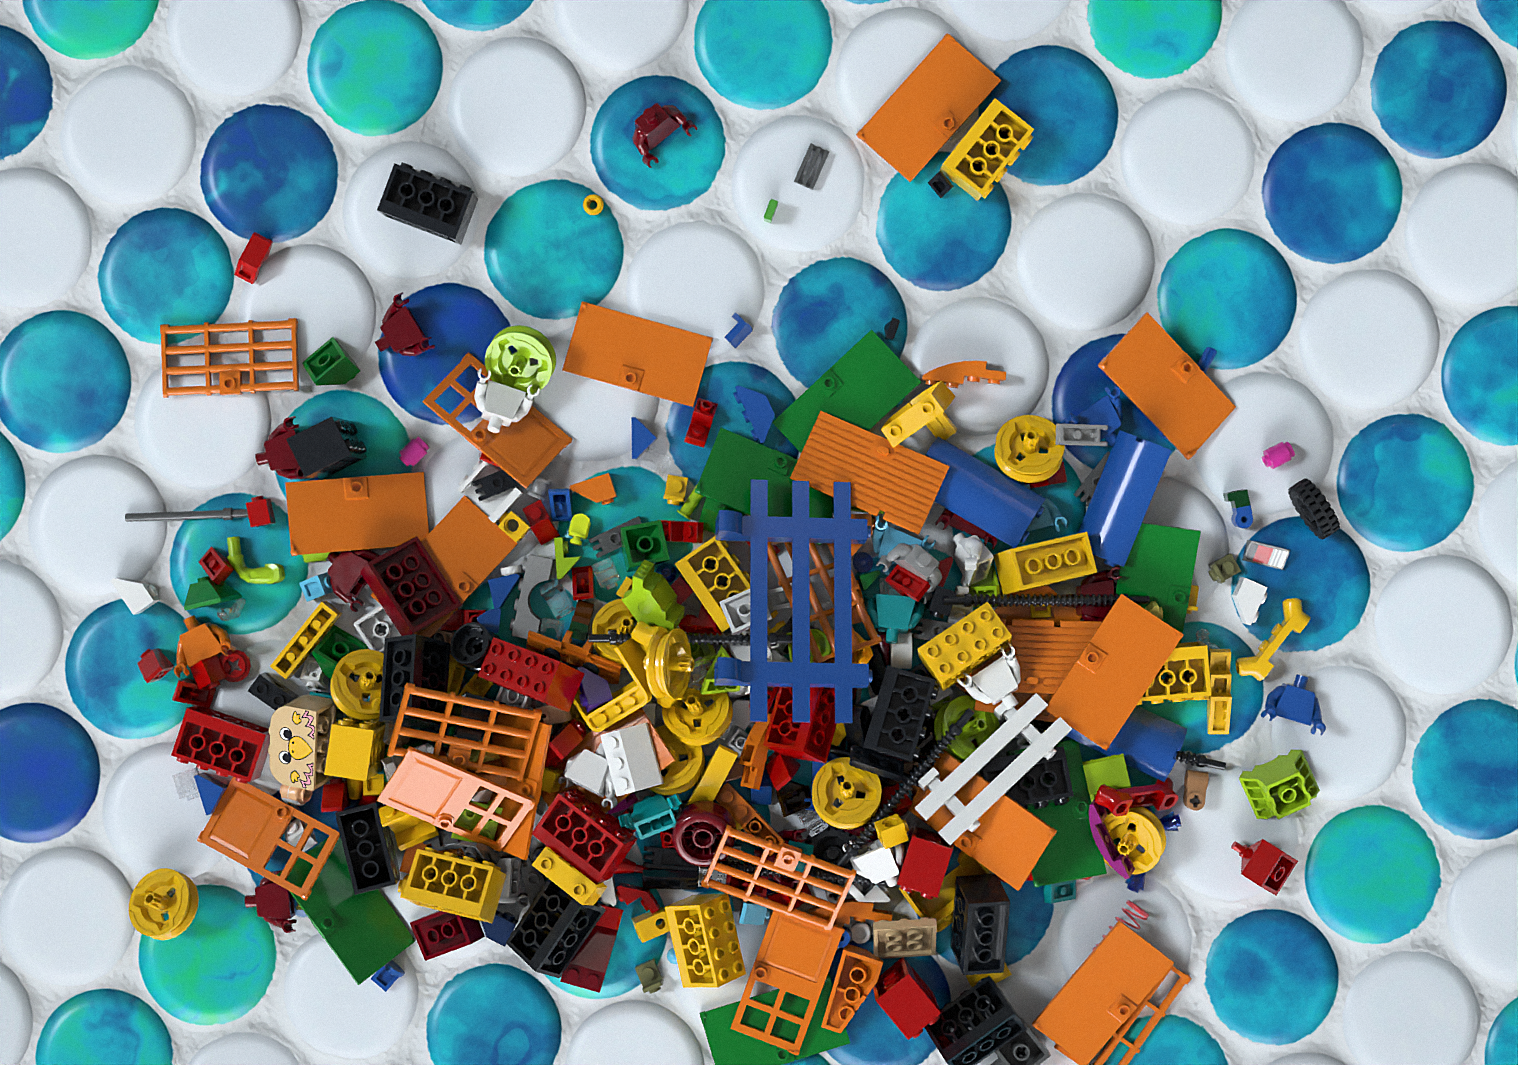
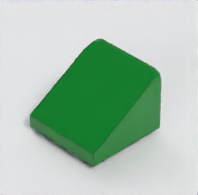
[859,570,880,591]

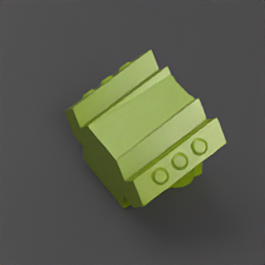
[621,560,685,631]
[1239,750,1320,819]

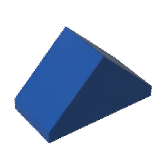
[631,417,657,459]
[548,489,573,521]
[488,573,522,609]
[751,763,772,805]
[194,772,228,815]

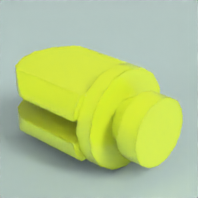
[568,514,591,546]

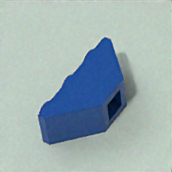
[733,385,775,444]

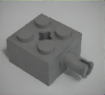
[990,1018,1051,1065]

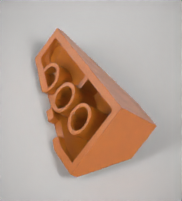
[821,944,884,1034]

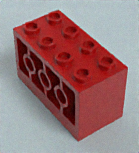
[478,637,585,713]
[763,687,837,763]
[171,705,270,784]
[531,789,638,885]
[897,826,954,899]
[873,957,941,1040]

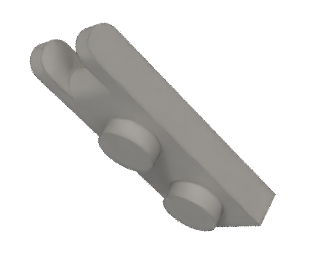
[1055,424,1108,446]

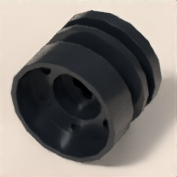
[450,622,502,673]

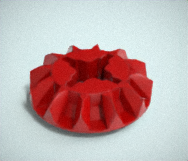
[219,649,251,682]

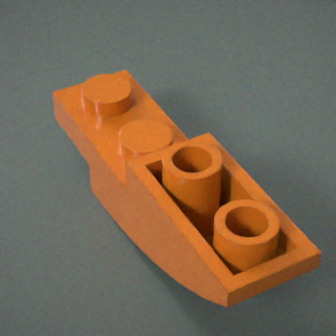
[921,361,1006,388]
[739,708,773,790]
[715,782,785,856]
[808,898,893,926]

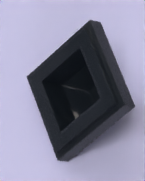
[928,170,954,198]

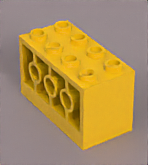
[939,98,1034,201]
[993,532,1097,595]
[675,536,750,632]
[917,602,1012,691]
[1137,641,1211,705]
[324,716,386,781]
[402,847,506,923]
[665,893,746,988]

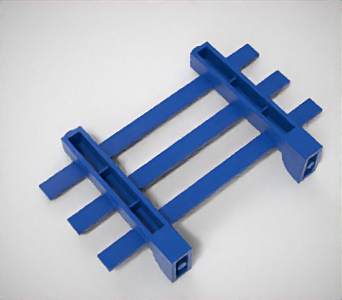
[714,479,873,723]

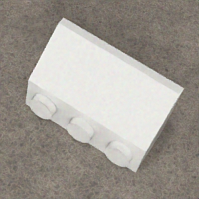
[600,723,664,796]

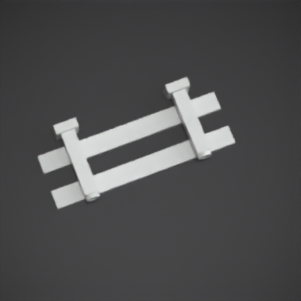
[915,693,1072,845]

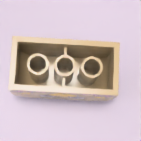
[268,695,336,791]

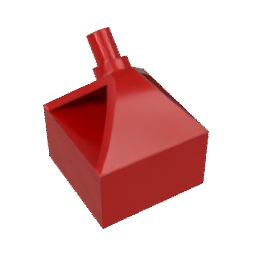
[1231,839,1298,896]

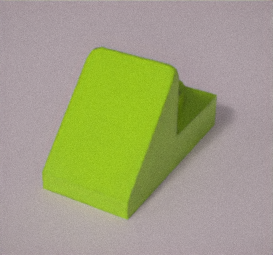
[554,537,582,579]

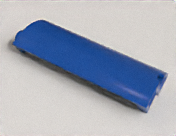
[1077,430,1172,567]
[925,437,1045,548]
[1053,705,1187,782]

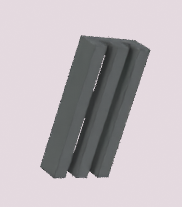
[794,143,829,190]

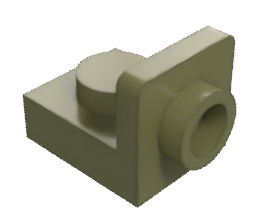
[1208,553,1241,584]
[635,958,664,994]

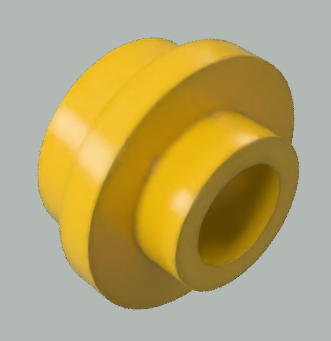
[583,194,604,215]

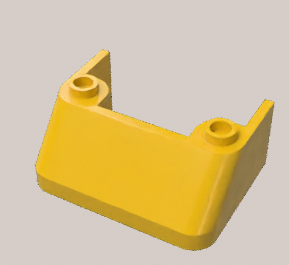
[573,638,652,732]
[899,851,993,932]

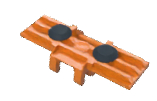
[526,630,622,684]

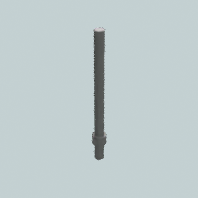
[125,508,248,522]

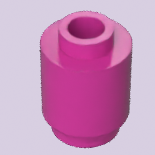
[399,436,430,466]
[1262,442,1295,469]

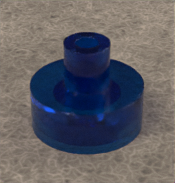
[852,552,873,573]

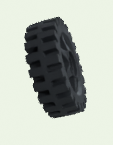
[1288,478,1340,540]
[804,823,857,885]

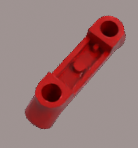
[1094,777,1178,816]

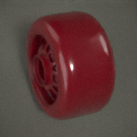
[672,800,737,867]

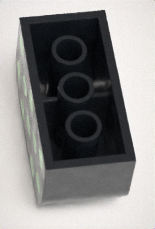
[335,801,400,895]

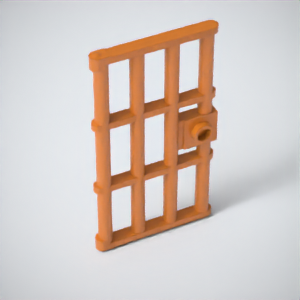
[160,318,299,398]
[768,542,882,663]
[387,683,542,781]
[701,824,857,932]
[1054,965,1192,1065]

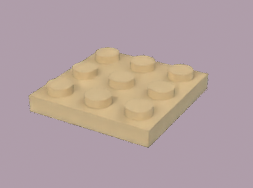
[873,917,937,959]

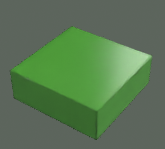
[764,199,778,223]

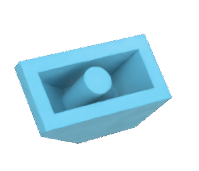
[739,901,771,925]

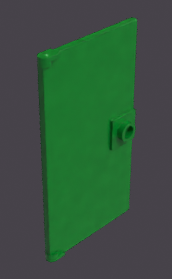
[772,329,921,453]
[695,428,834,546]
[1115,522,1201,643]
[1006,740,1107,888]
[277,837,416,985]
[699,972,850,1065]

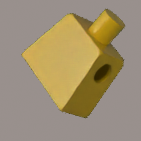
[631,907,670,943]

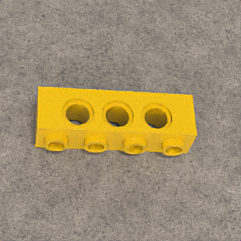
[270,601,343,679]

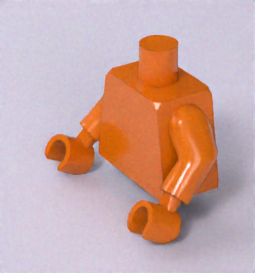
[174,615,236,678]

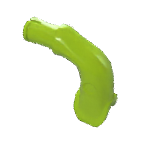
[227,536,285,584]

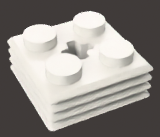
[353,605,401,653]

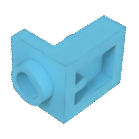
[299,572,333,602]

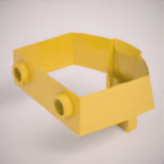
[881,381,957,448]
[532,847,607,905]

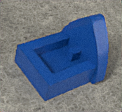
[724,312,753,349]
[477,608,501,633]
[371,960,405,992]

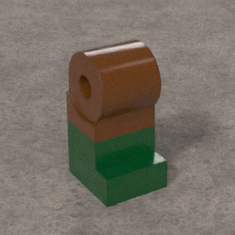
[568,600,595,641]

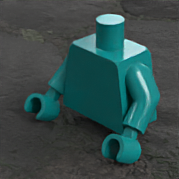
[864,593,928,644]
[618,793,682,840]

